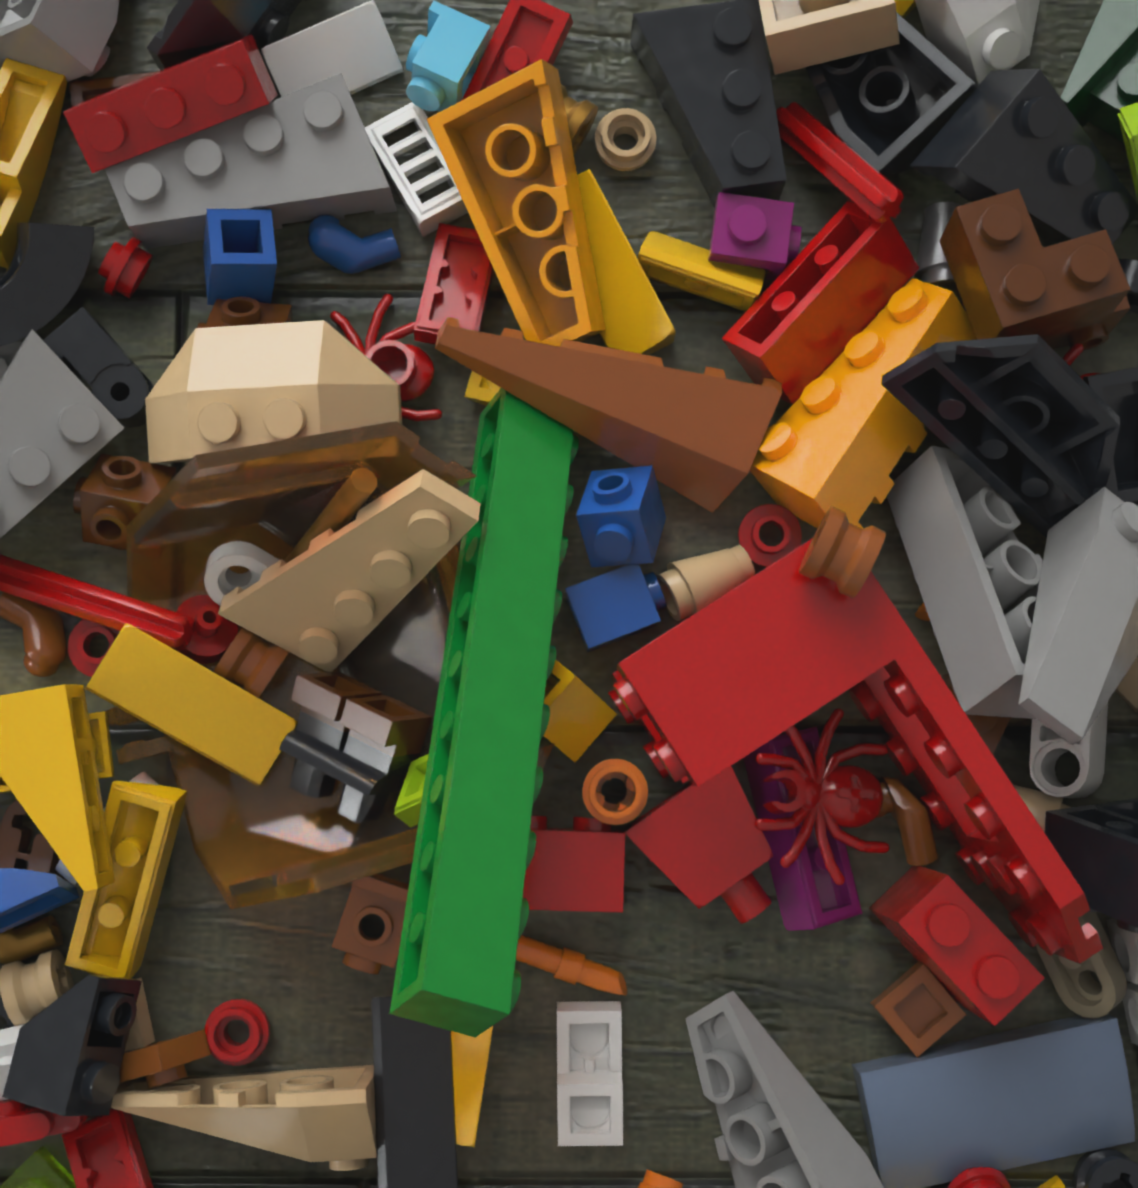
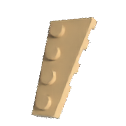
[218,469,481,672]

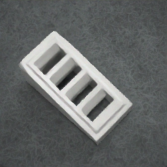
[365,102,468,237]

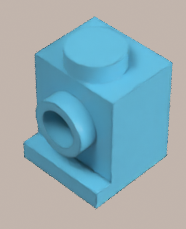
[406,1,490,112]

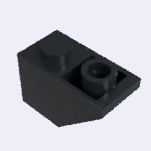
[2,975,142,1116]

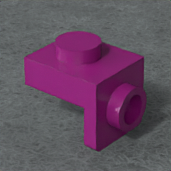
[708,192,802,281]

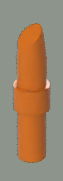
[516,935,627,996]

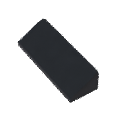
[371,996,458,1188]

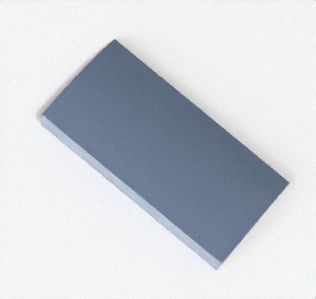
[852,1014,1135,1188]

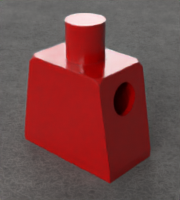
[623,766,774,924]

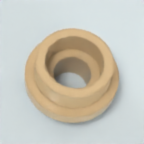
[595,108,656,171]

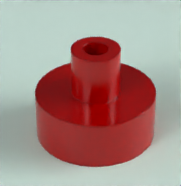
[175,595,238,664]

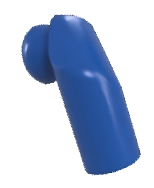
[308,215,401,274]

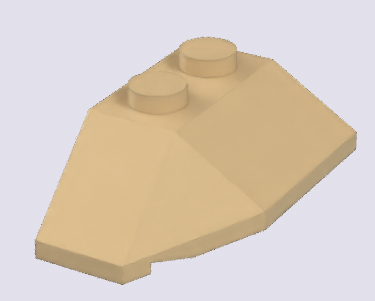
[145,320,404,464]

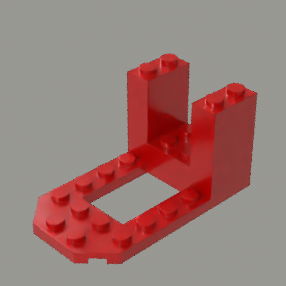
[608,538,1103,964]

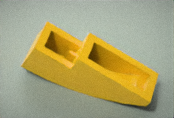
[0,58,67,268]

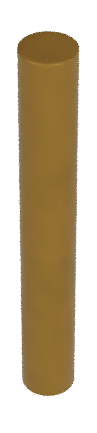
[285,468,377,563]

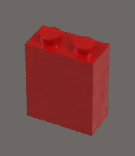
[869,866,1045,1026]

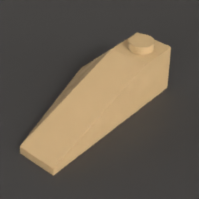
[111,1065,377,1171]

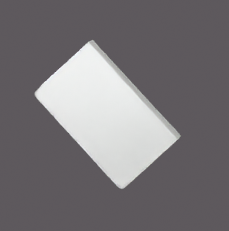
[261,0,404,97]

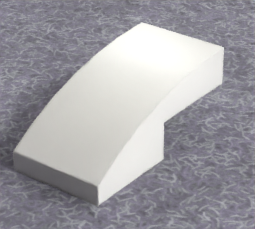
[557,1001,623,1146]

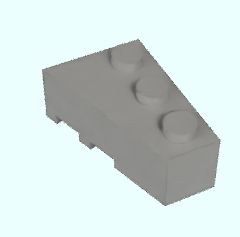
[0,329,124,538]

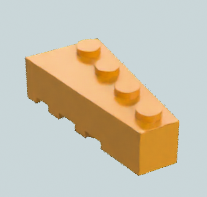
[426,59,605,347]
[750,278,977,529]

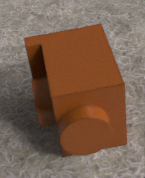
[332,868,409,975]

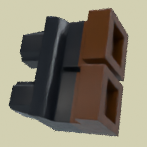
[279,671,432,823]

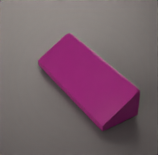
[744,726,863,931]

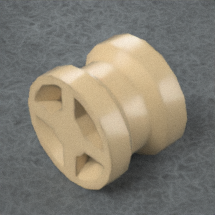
[0,949,74,1026]

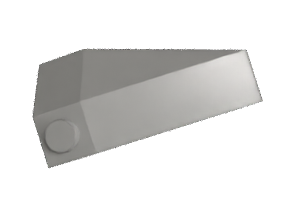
[1018,487,1138,745]

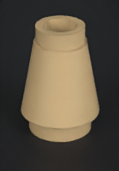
[656,545,755,621]

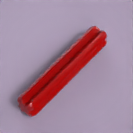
[776,102,904,223]

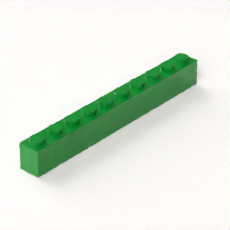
[389,388,579,1037]

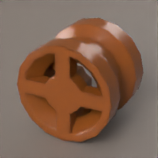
[799,506,886,599]
[213,627,289,698]

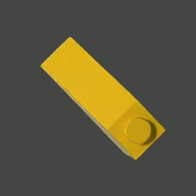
[0,684,115,892]

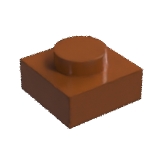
[870,961,966,1058]
[119,1029,211,1088]

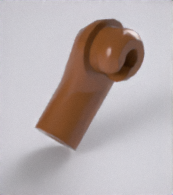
[0,592,67,677]
[876,777,938,866]

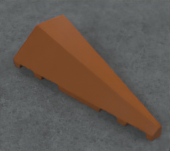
[435,317,782,513]

